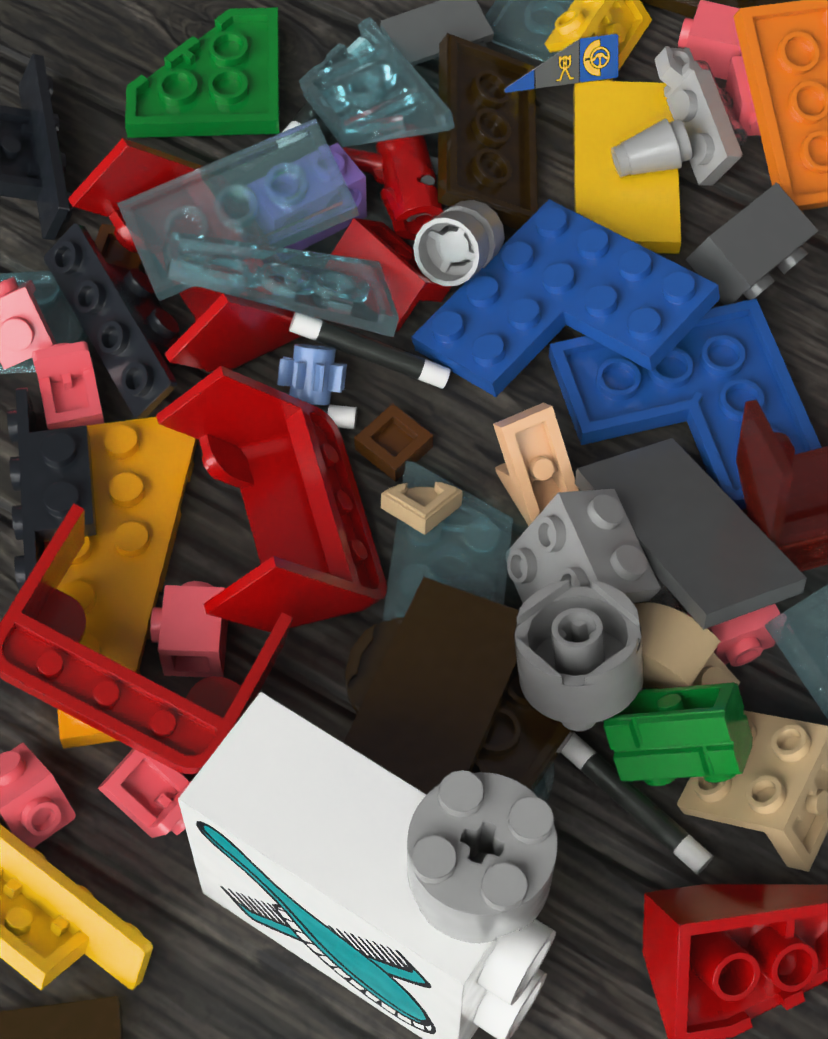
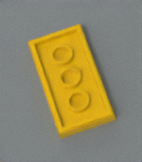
[573,81,681,254]

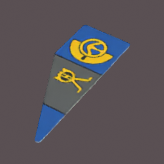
[504,34,618,93]

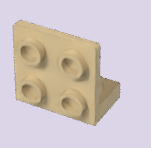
[677,711,828,872]

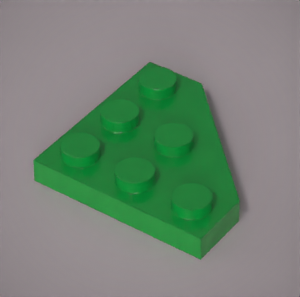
[125,7,280,138]

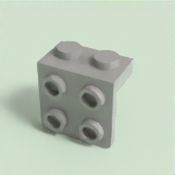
[505,489,661,603]

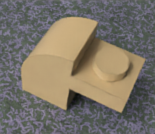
[634,603,740,689]

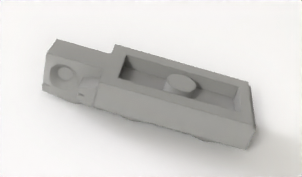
[655,46,743,186]

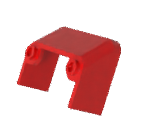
[68,138,317,372]
[156,366,387,632]
[0,503,293,774]

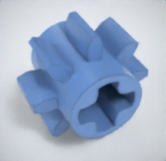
[277,344,347,405]

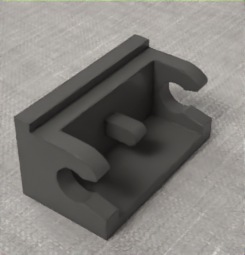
[377,0,494,81]

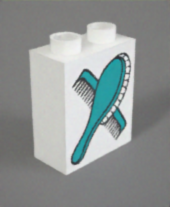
[178,692,556,1039]

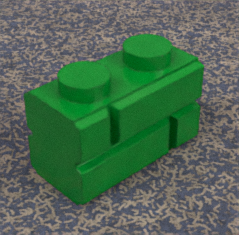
[603,682,753,786]

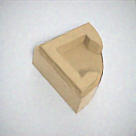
[381,482,463,535]

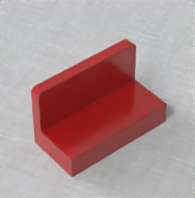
[323,218,452,332]

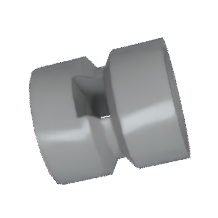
[413,200,505,286]

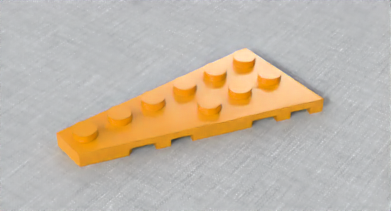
[44,416,198,749]

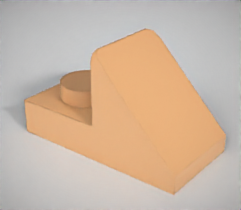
[493,402,579,526]

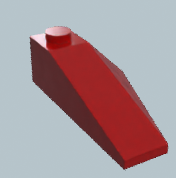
[642,884,828,1039]

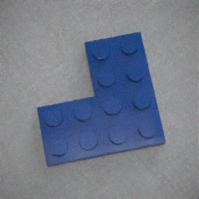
[411,199,720,397]
[548,298,828,510]

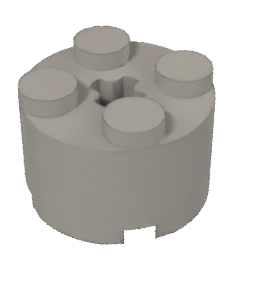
[514,580,643,731]
[407,770,557,944]

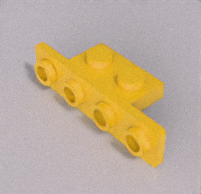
[0,823,153,990]

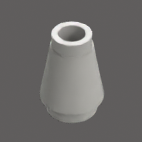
[611,118,692,177]

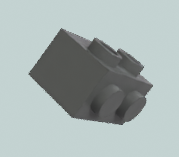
[685,182,818,305]

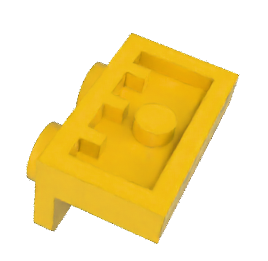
[544,0,652,81]

